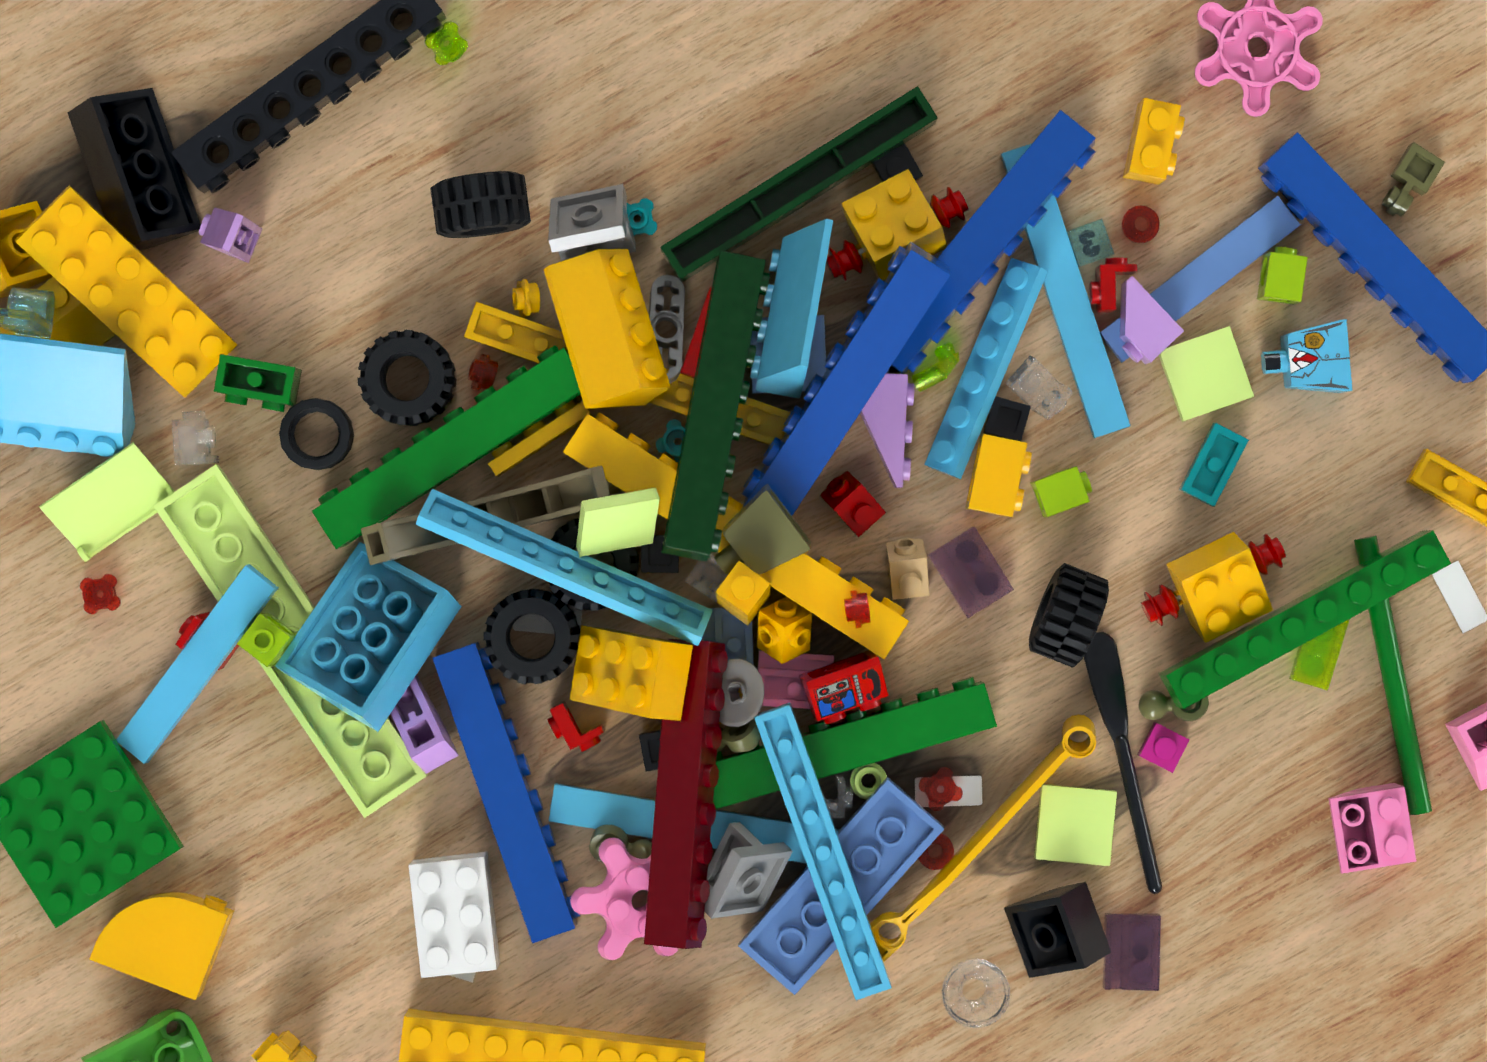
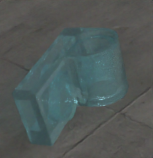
[0,287,55,338]

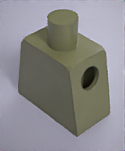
[714,484,811,575]

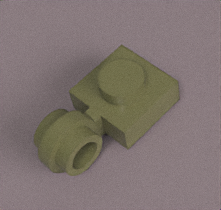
[1382,142,1445,216]

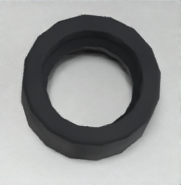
[279,398,354,470]

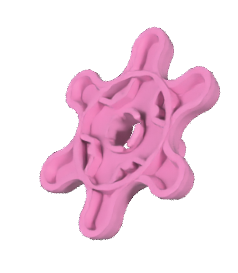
[1194,0,1323,117]
[570,838,679,960]

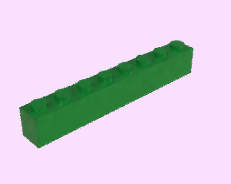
[312,345,581,549]
[1159,530,1451,709]
[713,677,997,809]

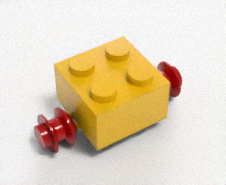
[826,169,969,281]
[1141,531,1286,643]

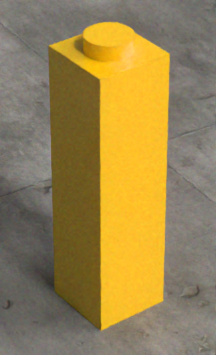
[716,561,771,626]

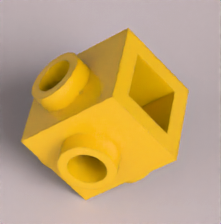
[757,597,812,664]

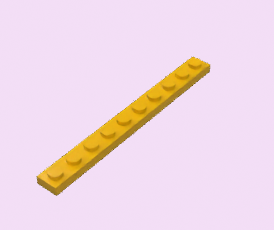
[464,301,791,445]

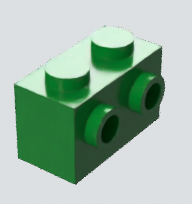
[214,354,302,412]

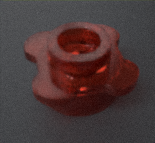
[468,353,498,391]
[80,574,121,614]
[919,767,963,811]

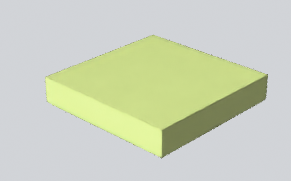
[1159,326,1254,422]
[576,488,660,557]
[1034,784,1117,866]

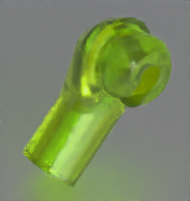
[912,342,960,392]

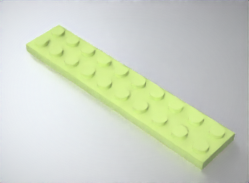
[153,464,428,818]

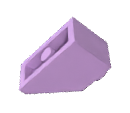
[1120,276,1184,365]

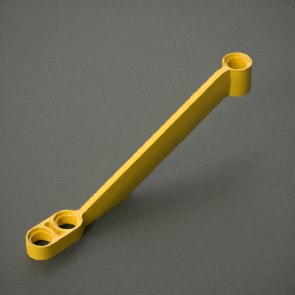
[870,714,1096,962]

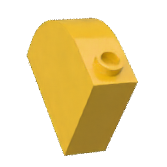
[89,892,234,1000]

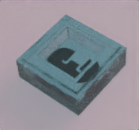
[1067,219,1114,267]

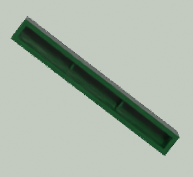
[660,86,938,282]
[661,250,770,561]

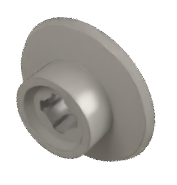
[719,659,764,727]

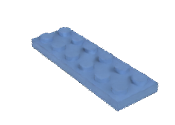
[738,777,944,995]

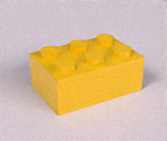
[569,625,693,721]

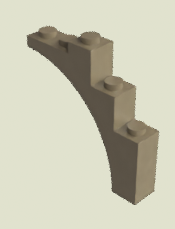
[361,465,610,565]

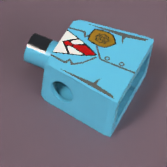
[1261,319,1353,393]

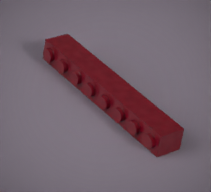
[644,639,728,949]

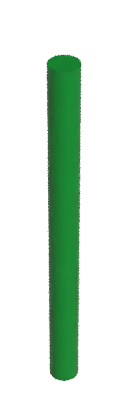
[1354,536,1432,815]

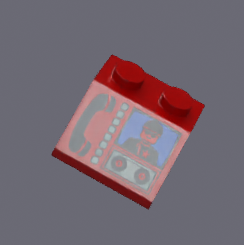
[799,650,889,724]

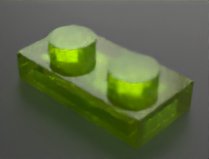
[1289,619,1350,691]

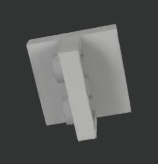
[548,184,636,261]
[704,822,793,919]

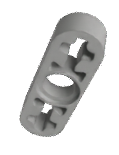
[649,275,685,383]

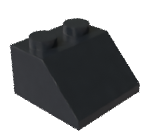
[1004,882,1111,978]

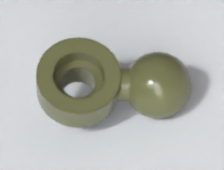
[1138,690,1209,721]
[717,718,761,753]
[589,825,652,863]

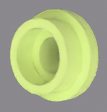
[850,763,887,800]

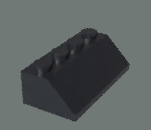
[68,88,201,251]

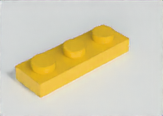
[488,400,592,477]

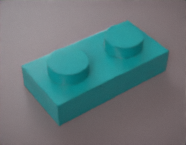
[1179,423,1249,507]

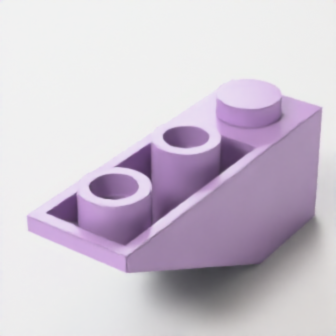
[860,373,914,488]

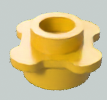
[512,279,540,318]

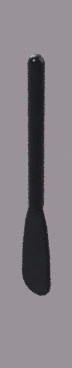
[1084,632,1162,894]

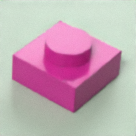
[1137,722,1189,773]

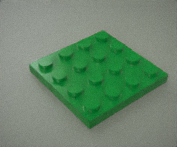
[0,720,184,928]

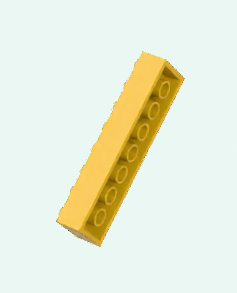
[399,1009,706,1062]

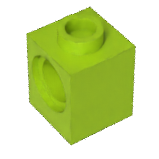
[1257,247,1308,305]
[1030,466,1092,517]
[237,612,296,667]

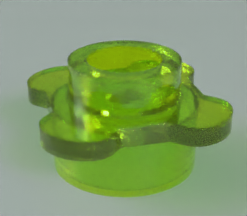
[425,21,468,65]

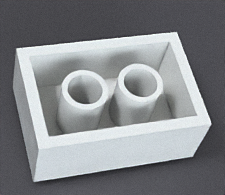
[409,852,500,978]

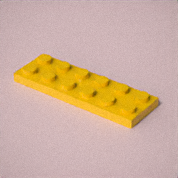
[15,185,238,398]

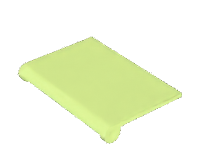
[39,442,175,562]

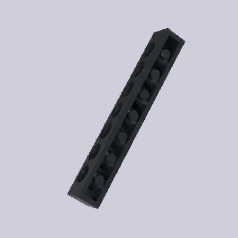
[171,0,446,194]

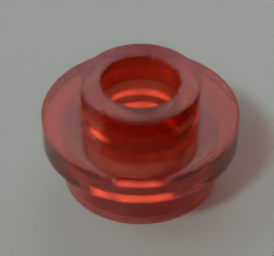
[1121,205,1160,243]
[844,590,871,629]
[918,833,954,870]

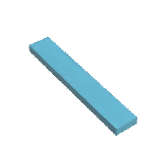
[116,564,279,764]

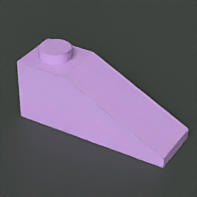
[199,207,262,263]
[390,674,459,774]

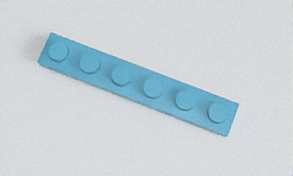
[924,258,1048,479]

